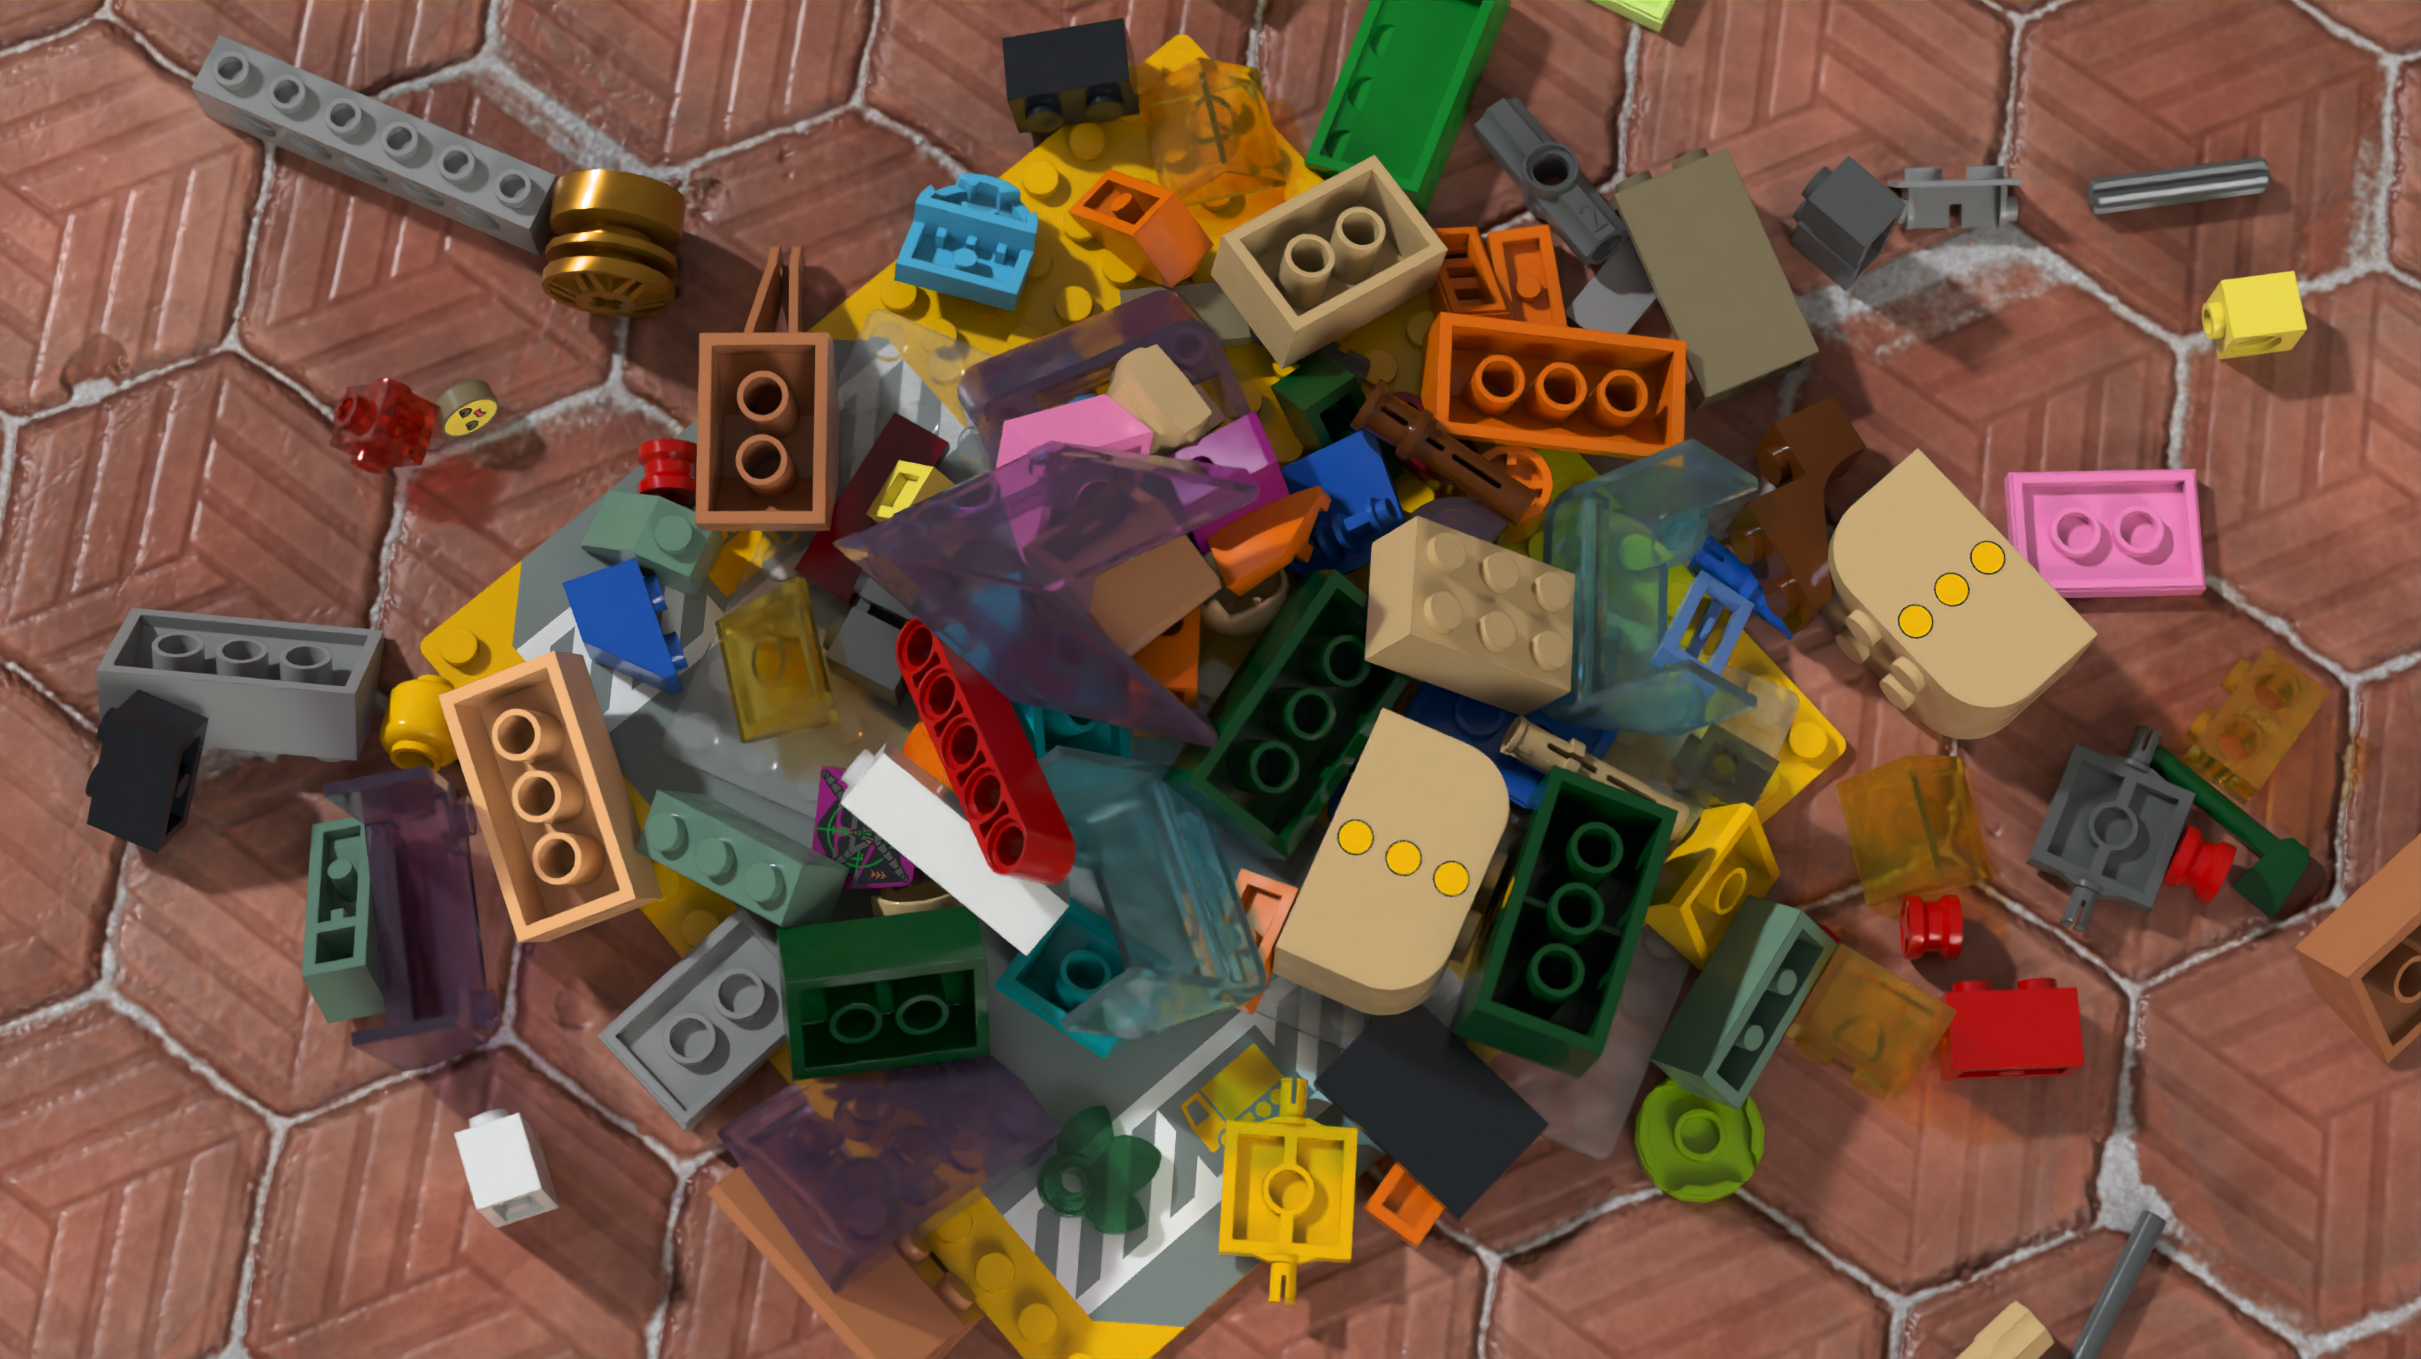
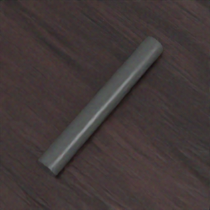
[2067,1210,2166,1359]

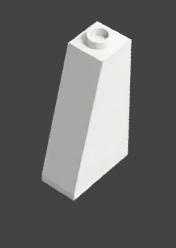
[840,742,1070,956]

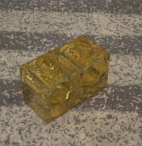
[2181,647,2331,805]

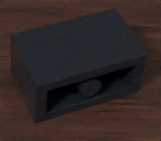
[1002,18,1140,134]
[86,689,209,853]

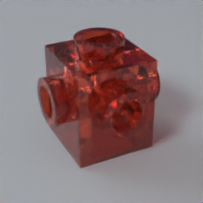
[329,378,440,474]

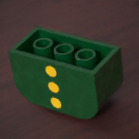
[1451,765,1679,1079]

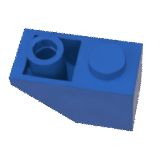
[562,558,688,695]

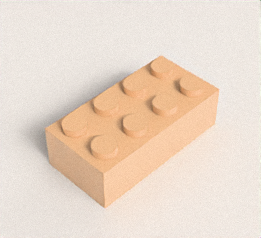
[438,651,663,943]

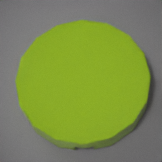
[1633,1077,1765,1203]

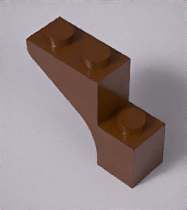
[1725,396,1866,635]

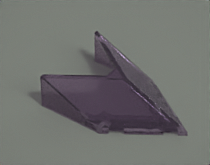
[833,440,1260,748]

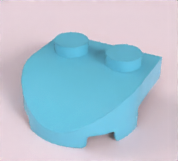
[894,174,1038,312]

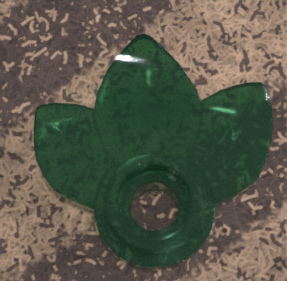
[1037,1106,1162,1235]

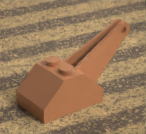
[695,246,840,531]

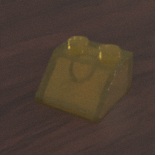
[1785,943,1957,1100]

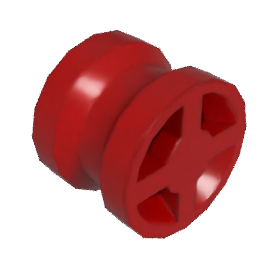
[638,439,697,506]
[2162,824,2237,904]
[1900,895,1963,960]

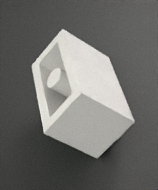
[454,1108,559,1228]

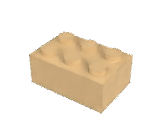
[1211,155,1448,369]
[1365,516,1575,716]

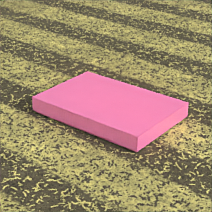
[2004,469,2206,598]

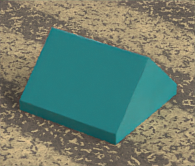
[994,897,1174,1060]

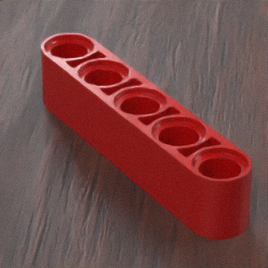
[895,617,1076,885]

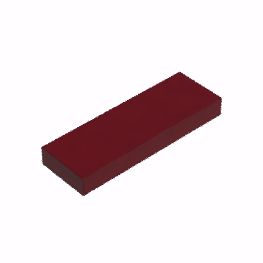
[794,412,950,607]

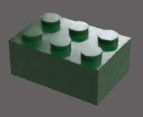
[776,906,990,1081]

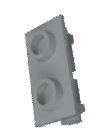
[1887,165,2022,230]

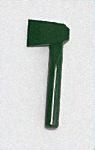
[2149,745,2310,919]

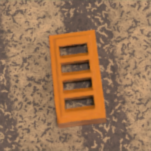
[1428,226,1510,320]

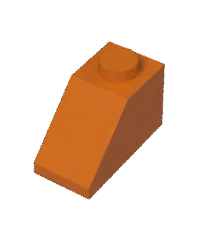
[1068,169,1214,289]

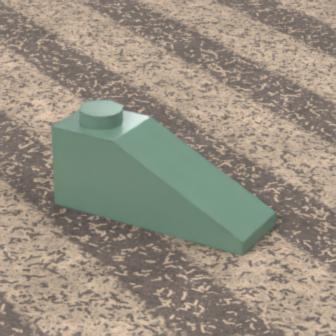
[302,813,394,1023]

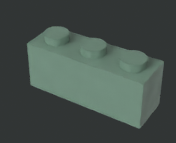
[635,789,850,927]
[1649,894,1838,1110]

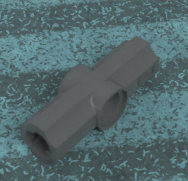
[1474,97,1628,267]

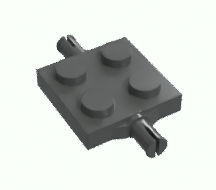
[2026,725,2196,932]

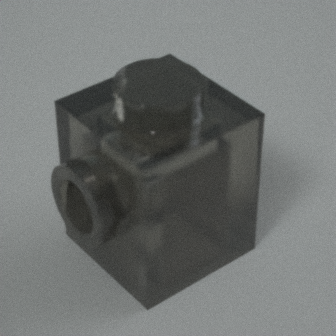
[1671,722,1780,809]

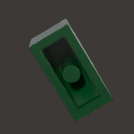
[1270,352,1404,482]

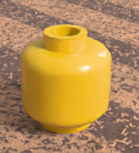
[379,674,458,774]

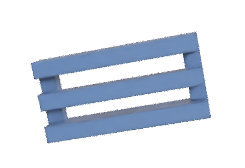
[1651,570,1755,697]

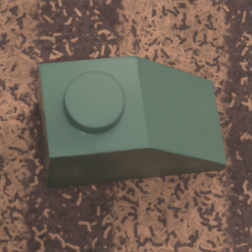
[581,490,724,599]

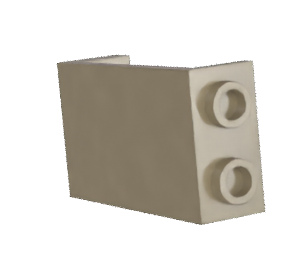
[1608,148,1819,411]

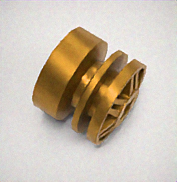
[541,169,686,318]

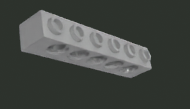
[191,35,558,256]

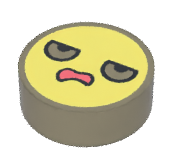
[432,380,500,438]

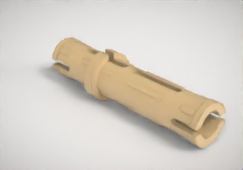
[1500,715,1690,843]

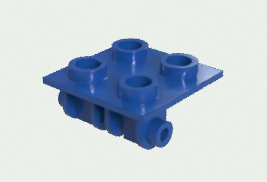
[1280,429,1406,582]

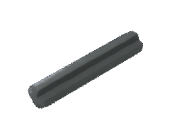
[2087,157,2270,214]

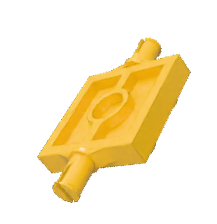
[1218,1077,1358,1305]

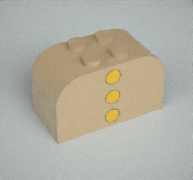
[1820,448,2098,740]
[1272,708,1509,1015]

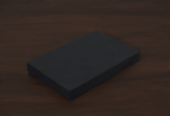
[1313,1004,1549,1222]

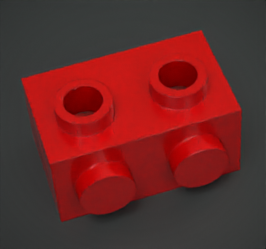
[1935,978,2084,1081]

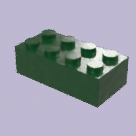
[1161,569,1412,860]

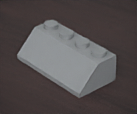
[96,608,384,762]

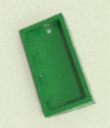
[1304,0,1511,214]

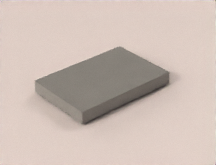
[597,906,786,1134]

